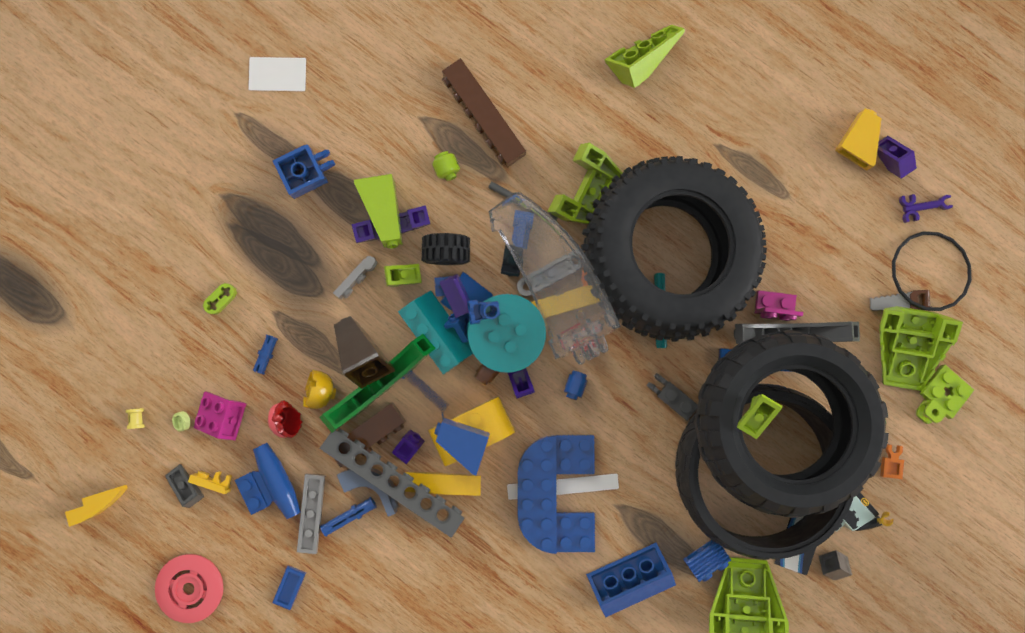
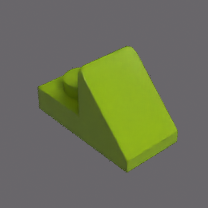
[384,264,422,287]
[737,394,782,439]

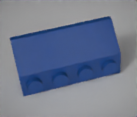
[586,543,676,618]

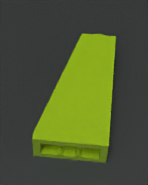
[354,174,403,249]

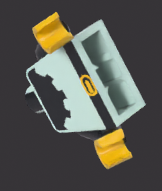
[835,493,894,532]

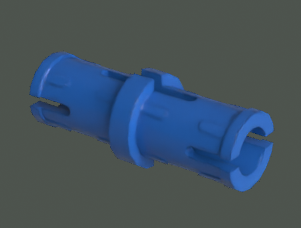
[253,334,278,374]

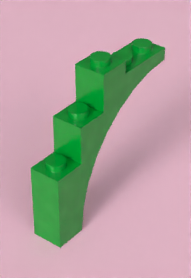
[319,334,436,433]

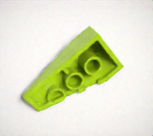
[605,25,685,88]

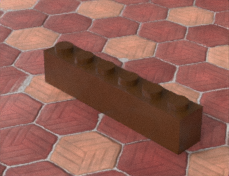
[442,58,526,168]

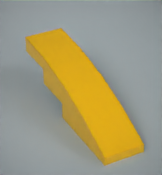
[404,472,481,496]

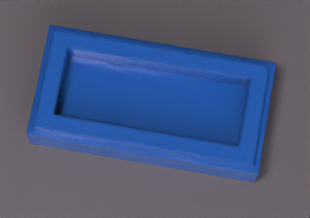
[272,565,306,610]

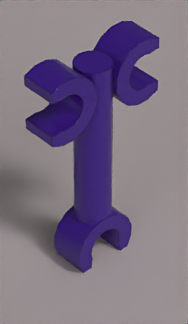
[899,194,953,223]

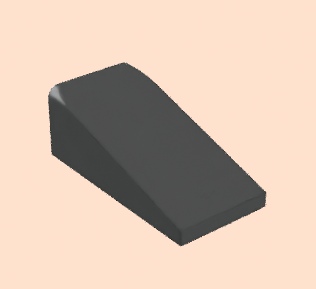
[165,464,204,508]

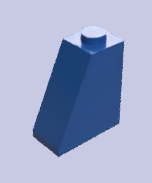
[434,418,490,475]

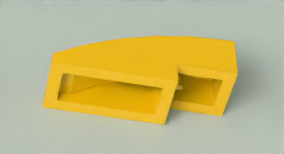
[65,485,128,527]

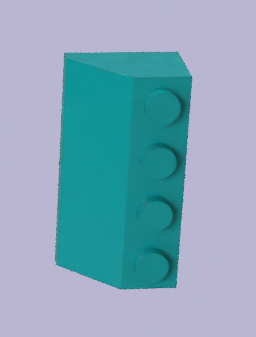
[398,291,473,375]

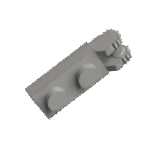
[333,255,377,300]

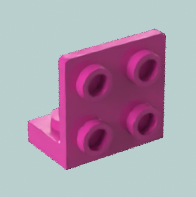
[754,290,803,321]
[193,391,247,440]

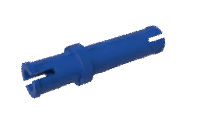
[320,497,377,536]

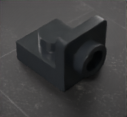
[501,244,524,277]

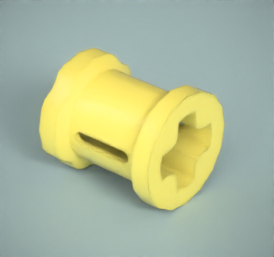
[125,408,145,429]

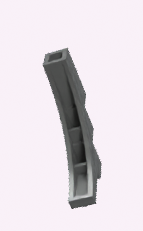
[734,321,860,344]

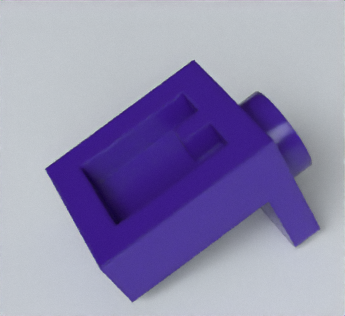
[391,430,425,465]

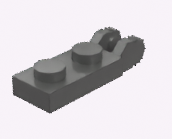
[646,373,698,421]

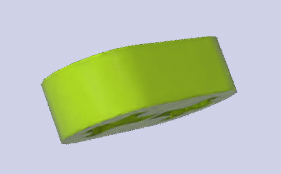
[203,283,237,315]

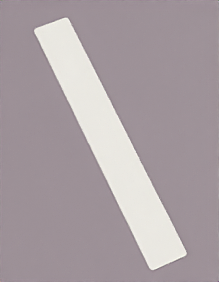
[507,474,619,500]

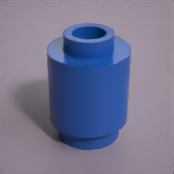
[564,371,588,400]

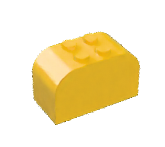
[428,396,516,466]

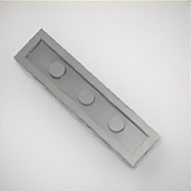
[297,473,326,554]

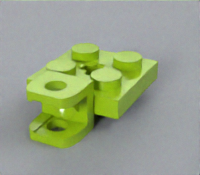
[916,365,974,424]

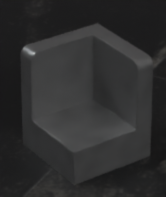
[819,550,852,580]

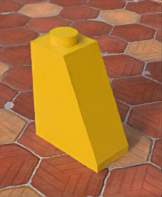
[835,108,882,171]

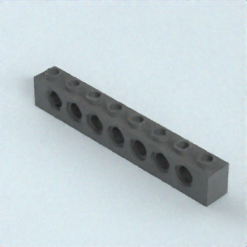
[319,428,464,538]

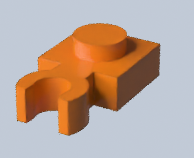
[880,444,904,479]

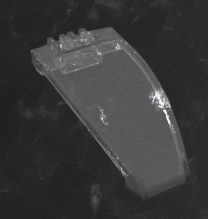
[489,192,621,365]

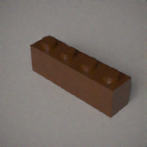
[335,403,406,468]

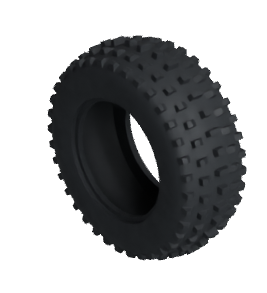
[581,156,767,342]

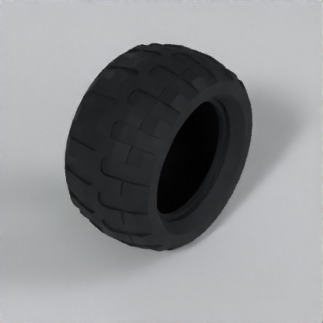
[694,330,889,518]

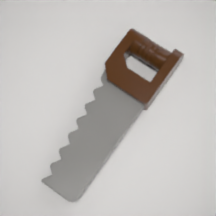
[870,290,932,310]

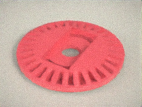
[155,554,223,623]

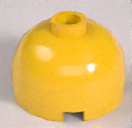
[303,370,336,409]

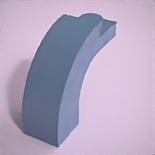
[337,468,399,517]

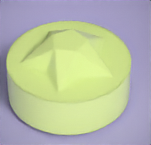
[172,411,190,432]

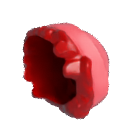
[268,400,303,438]

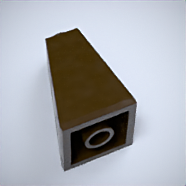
[334,316,395,389]

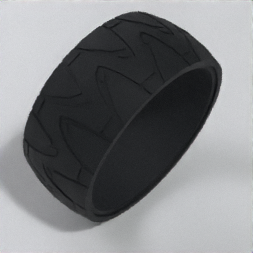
[675,384,853,560]

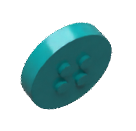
[467,294,546,373]

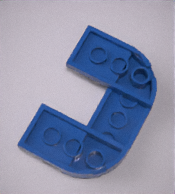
[517,435,595,554]

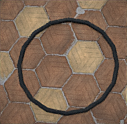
[892,231,972,311]

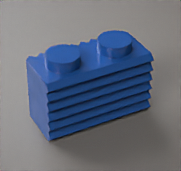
[683,540,731,582]

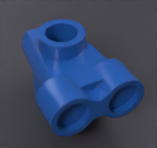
[467,300,500,325]

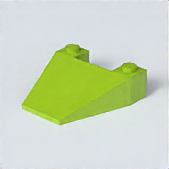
[547,143,623,224]

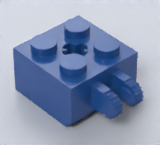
[273,145,335,199]

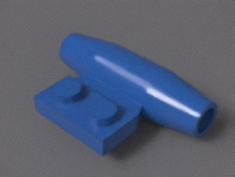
[234,443,301,519]

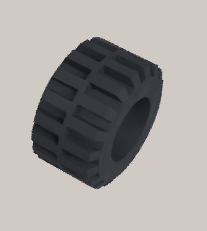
[421,233,470,265]

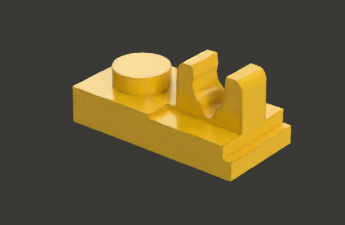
[188,471,232,494]

